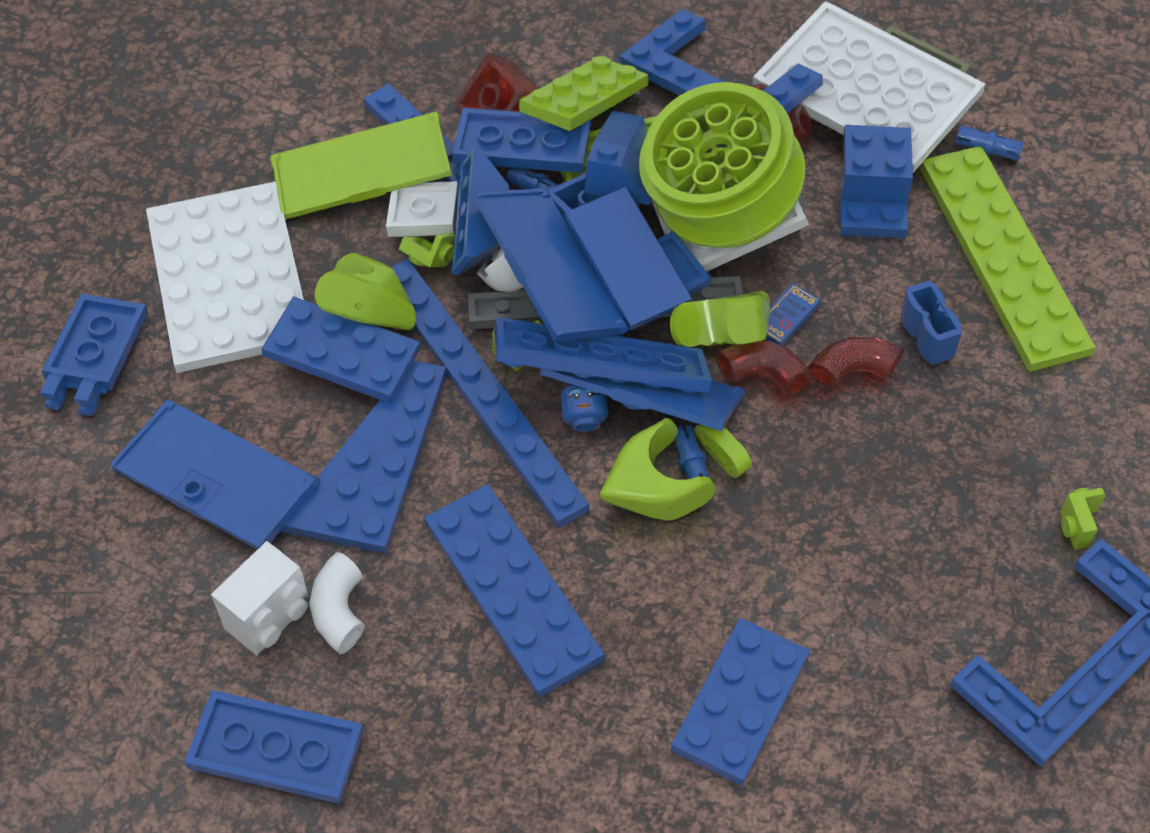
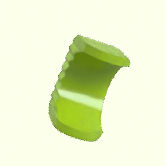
[315,253,416,330]
[670,291,770,347]
[600,418,716,521]

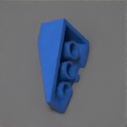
[584,111,652,205]

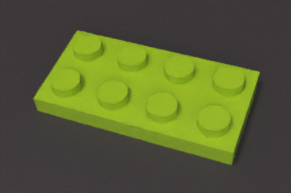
[519,56,648,131]

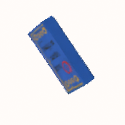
[764,283,821,350]

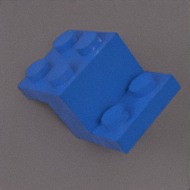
[839,125,913,238]

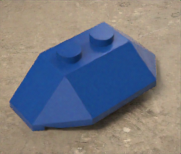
[451,146,509,275]

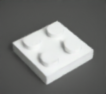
[386,181,459,237]

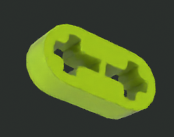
[695,424,752,478]

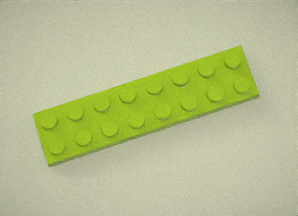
[920,147,1096,372]

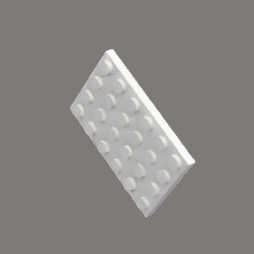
[753,1,985,173]
[146,182,304,373]

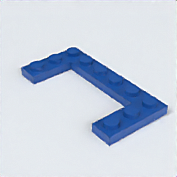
[619,9,823,113]
[950,538,1150,767]

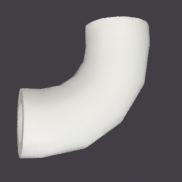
[309,552,365,654]

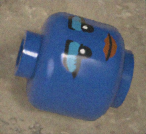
[560,384,608,432]

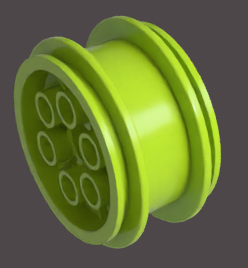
[639,82,806,248]

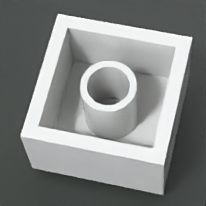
[211,541,310,655]

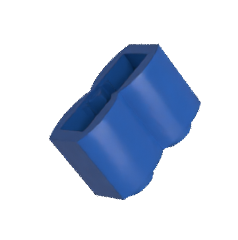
[900,281,962,365]

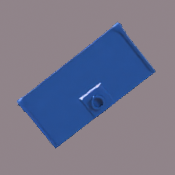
[474,188,629,342]
[540,370,745,431]
[111,400,320,550]

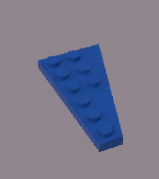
[281,361,447,554]

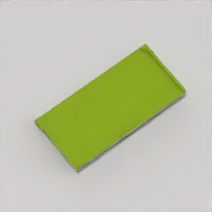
[270,111,452,220]

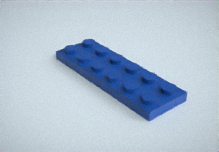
[494,317,712,394]
[424,484,605,698]

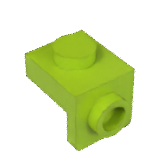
[399,233,455,267]
[1060,488,1105,550]

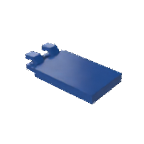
[40,293,148,416]

